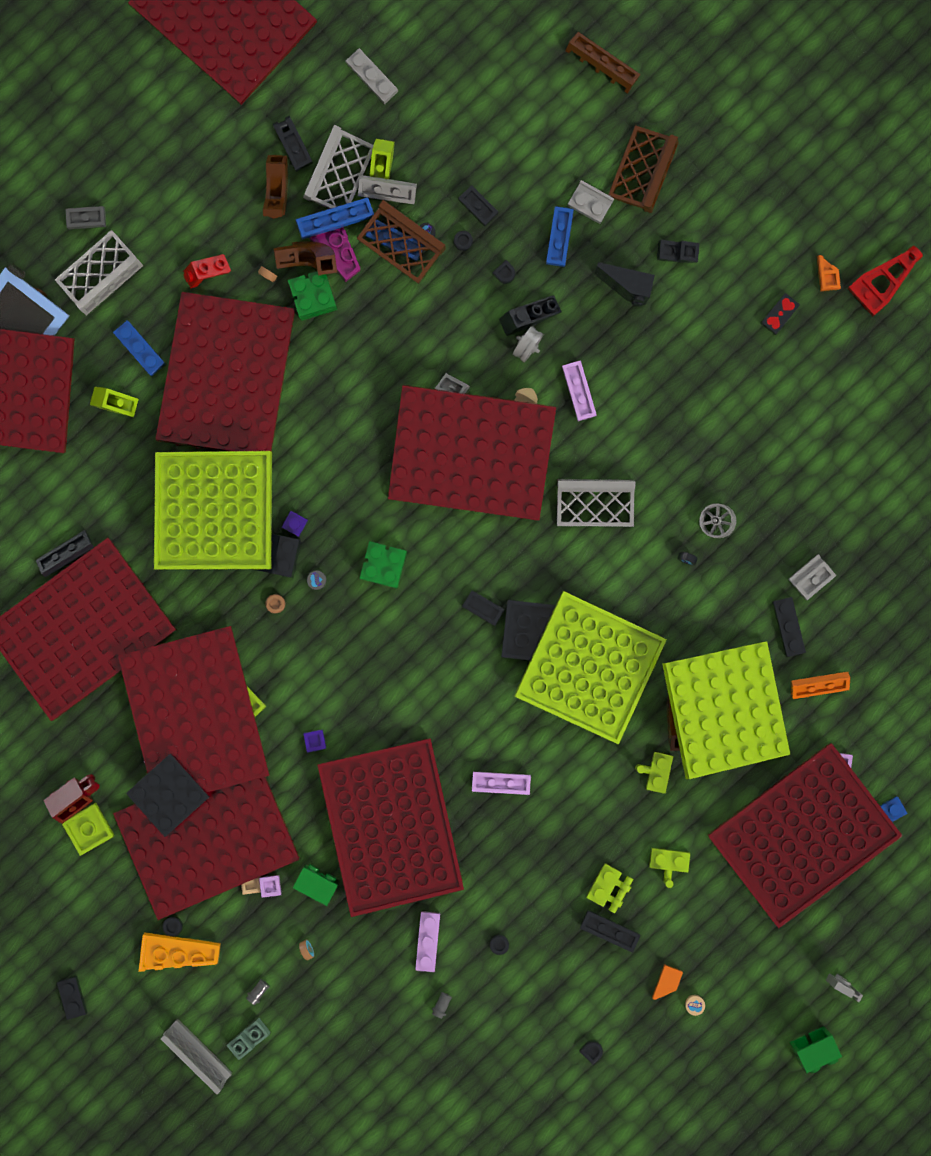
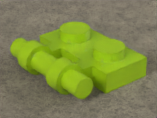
[586,863,634,913]

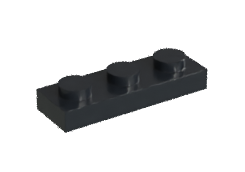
[36,530,94,577]
[772,597,806,657]
[580,910,641,953]

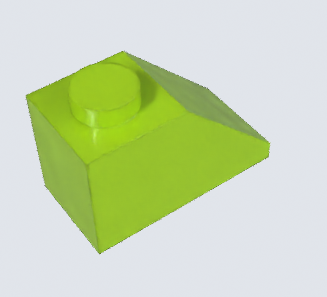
[370,139,395,179]
[90,387,139,417]

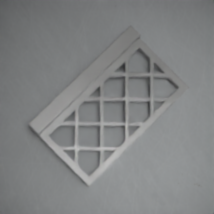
[303,125,374,209]
[55,230,143,316]
[557,479,635,527]
[161,1019,232,1094]

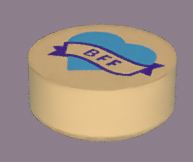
[685,995,705,1016]

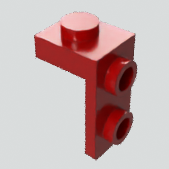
[183,254,231,288]

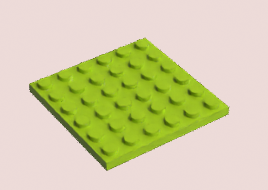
[154,451,272,570]
[514,591,667,744]
[662,641,790,779]

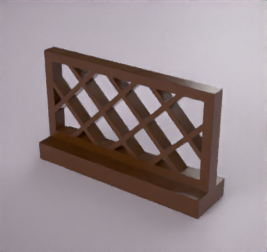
[608,125,679,213]
[357,200,446,284]

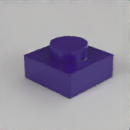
[282,511,308,537]
[304,729,327,752]

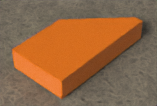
[817,255,841,291]
[652,964,683,1000]

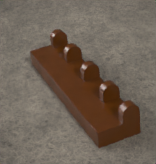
[565,32,641,94]

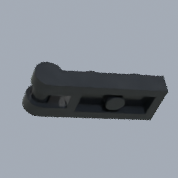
[273,115,313,172]

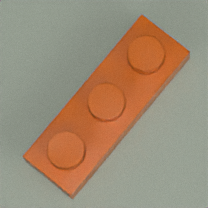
[791,672,850,699]

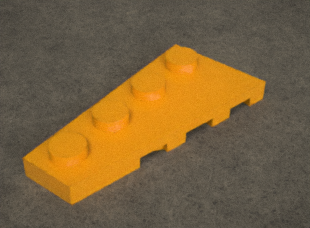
[138,932,221,972]

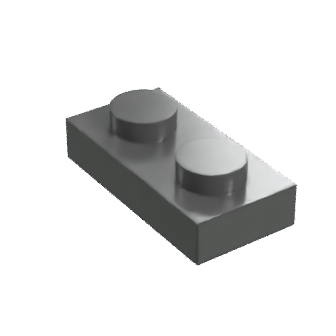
[66,206,106,229]

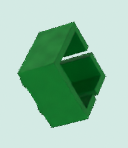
[288,271,337,321]
[360,541,407,589]
[789,1026,842,1073]

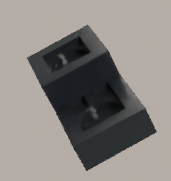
[657,240,700,263]

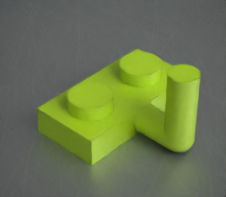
[635,752,673,794]
[649,848,690,888]

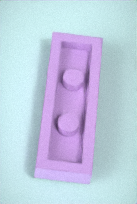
[562,360,597,421]
[472,771,531,795]
[416,911,440,972]

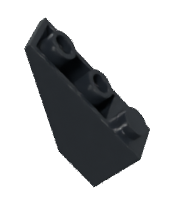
[499,295,562,336]

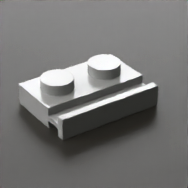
[567,180,614,224]
[788,554,837,600]
[826,974,863,1002]

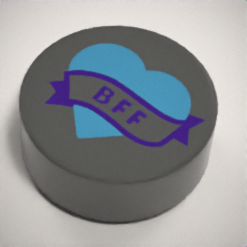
[307,571,327,590]

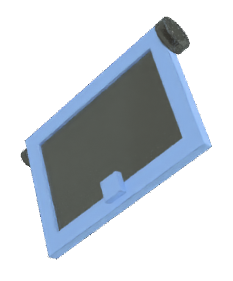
[0,263,70,336]

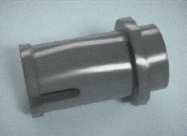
[246,979,270,1005]
[432,992,452,1019]

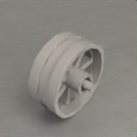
[512,326,544,363]
[699,503,736,538]

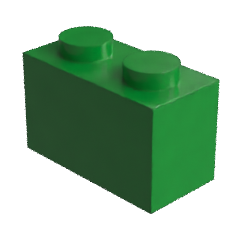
[293,864,339,906]

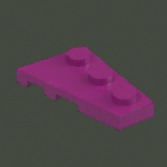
[309,227,360,282]

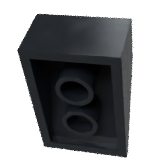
[594,262,655,307]
[252,534,301,578]

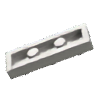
[346,48,398,104]
[358,175,417,204]

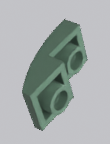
[226,1018,271,1060]

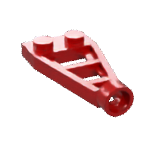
[847,246,923,316]

